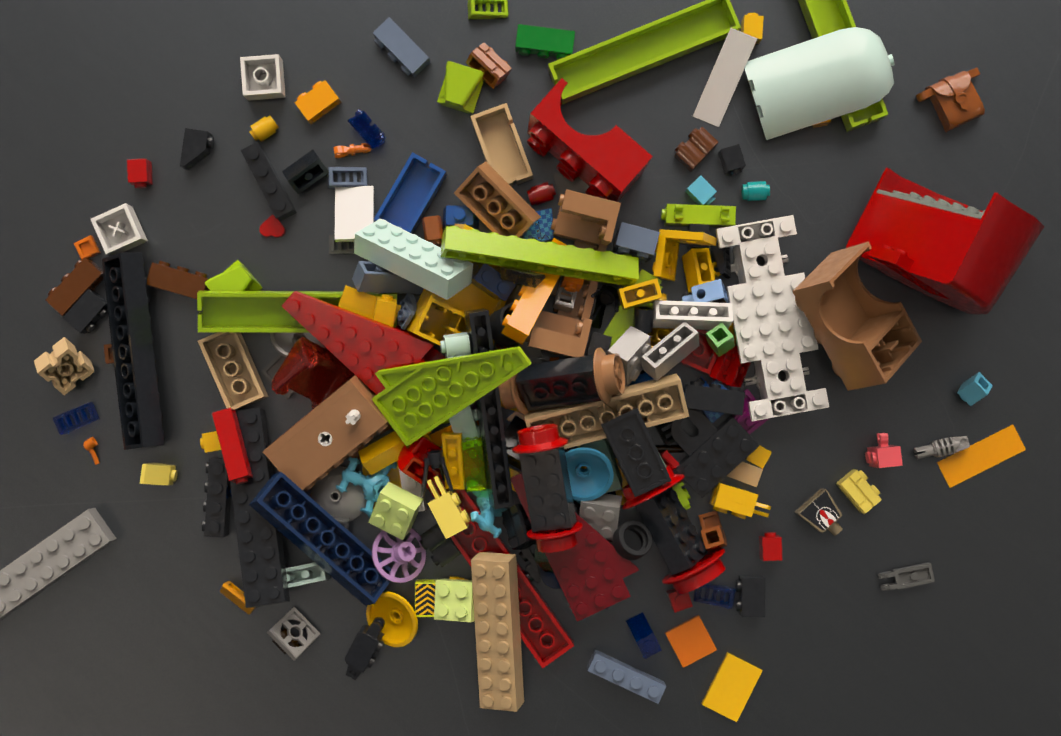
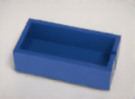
[374,152,447,234]

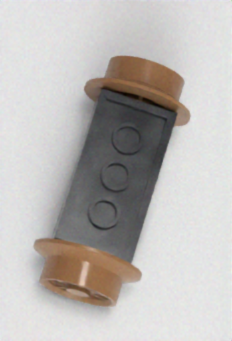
[499,348,625,415]

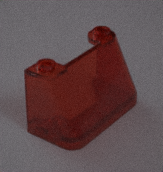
[271,337,355,409]

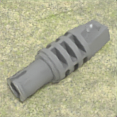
[914,436,970,460]

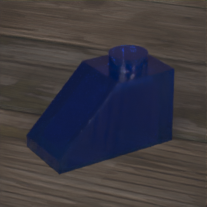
[626,612,662,659]

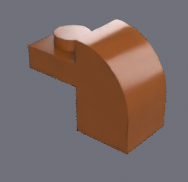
[698,510,727,552]

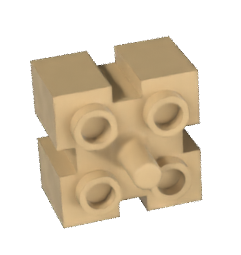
[34,337,95,395]

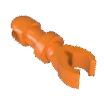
[333,143,372,158]

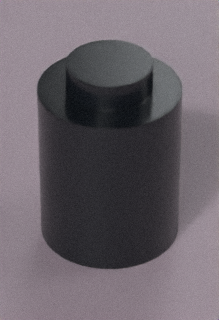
[633,306,654,335]

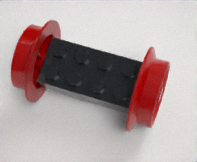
[621,464,726,594]

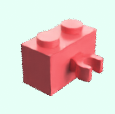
[865,433,903,468]

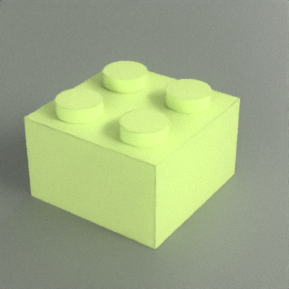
[368,482,423,540]
[434,579,475,622]

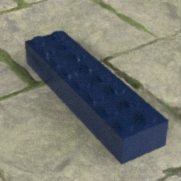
[249,471,396,606]

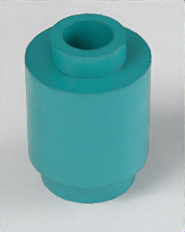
[741,181,770,201]

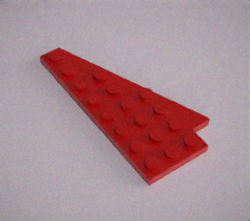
[282,291,435,395]

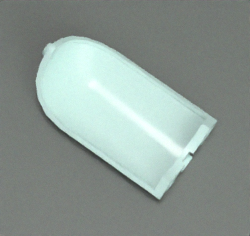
[744,27,895,140]

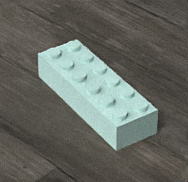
[354,219,473,300]

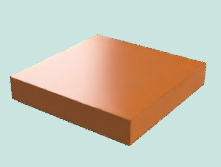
[665,615,717,668]

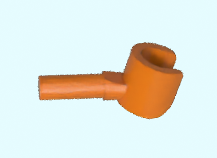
[83,437,100,465]

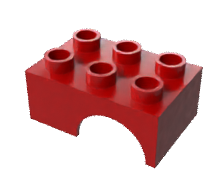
[527,78,653,202]

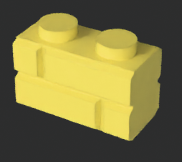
[836,469,882,514]

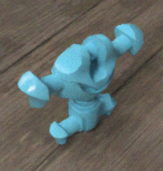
[336,457,397,518]
[466,479,507,538]

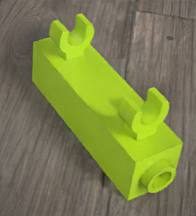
[661,204,736,228]

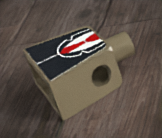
[795,488,843,536]

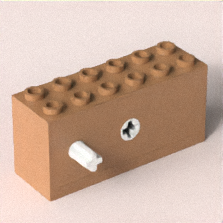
[263,375,389,492]

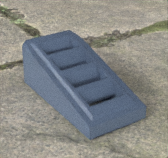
[327,167,367,189]

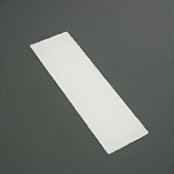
[693,28,757,127]

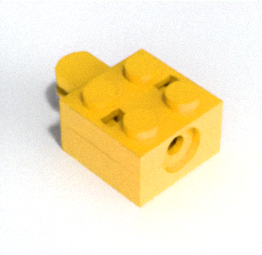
[709,483,771,519]

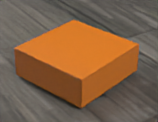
[74,235,101,259]

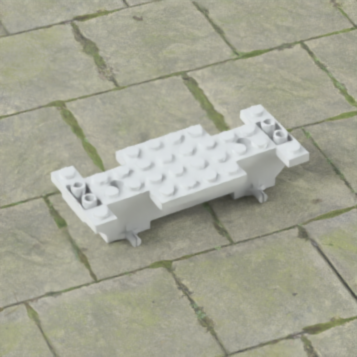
[716,215,829,421]

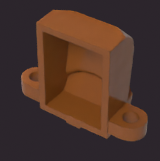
[916,67,985,132]

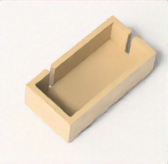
[470,103,533,187]

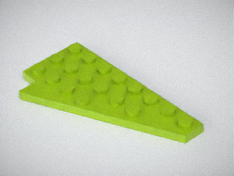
[372,346,531,447]

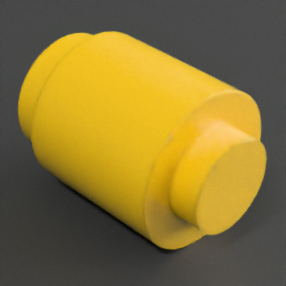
[249,115,279,142]

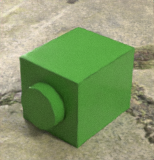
[706,323,735,357]

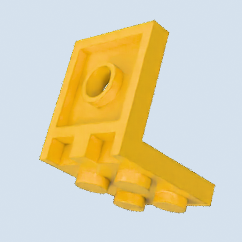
[652,229,717,281]

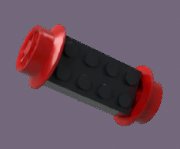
[512,424,583,553]

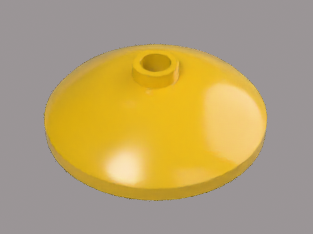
[366,592,418,647]

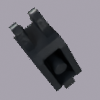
[345,617,385,680]

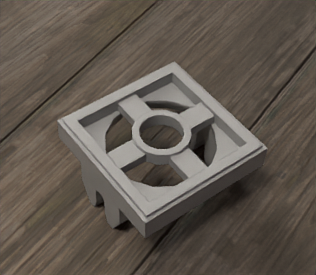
[267,607,320,661]

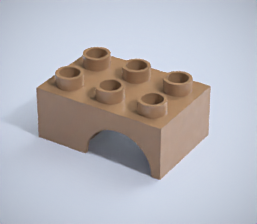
[792,242,922,391]

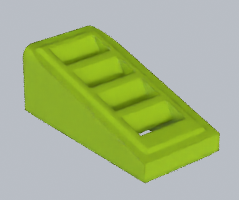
[468,0,508,19]

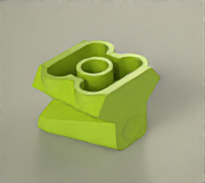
[437,61,484,113]
[204,260,262,291]

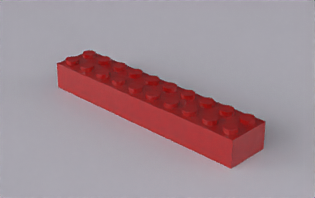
[430,488,574,668]

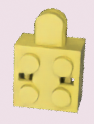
[427,475,470,539]

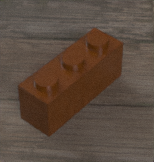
[45,258,104,316]
[147,260,209,299]

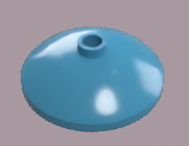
[565,447,614,501]

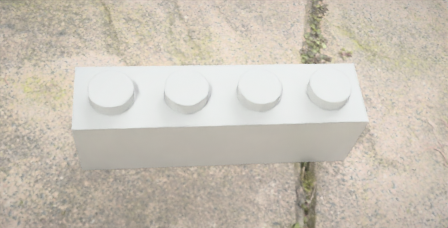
[652,300,733,330]

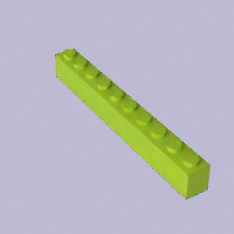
[441,226,639,286]

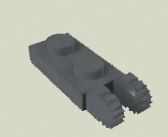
[877,562,935,591]

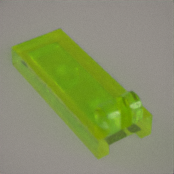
[462,436,487,492]

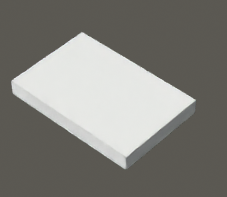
[335,186,374,242]

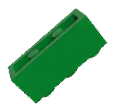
[515,24,575,60]

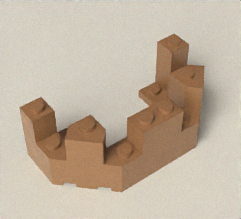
[525,189,621,358]

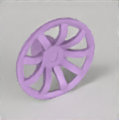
[372,528,426,583]

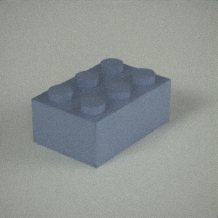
[612,222,660,263]

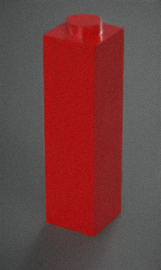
[212,407,253,485]

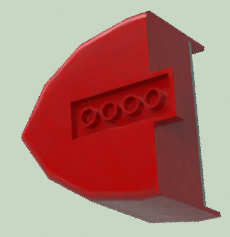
[846,168,1045,314]

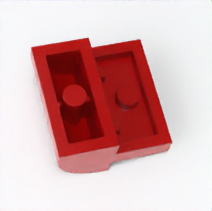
[710,346,751,388]
[398,436,442,488]

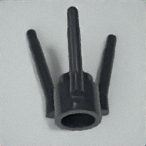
[590,285,619,325]
[421,450,453,498]

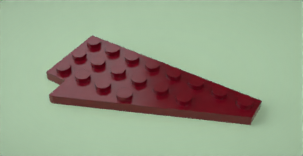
[510,472,639,622]

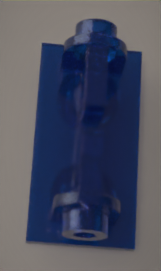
[348,109,386,149]

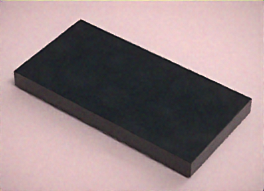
[601,408,672,497]

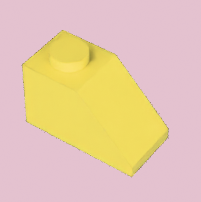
[139,462,178,486]

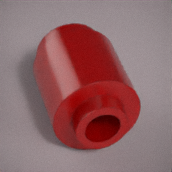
[527,181,556,205]

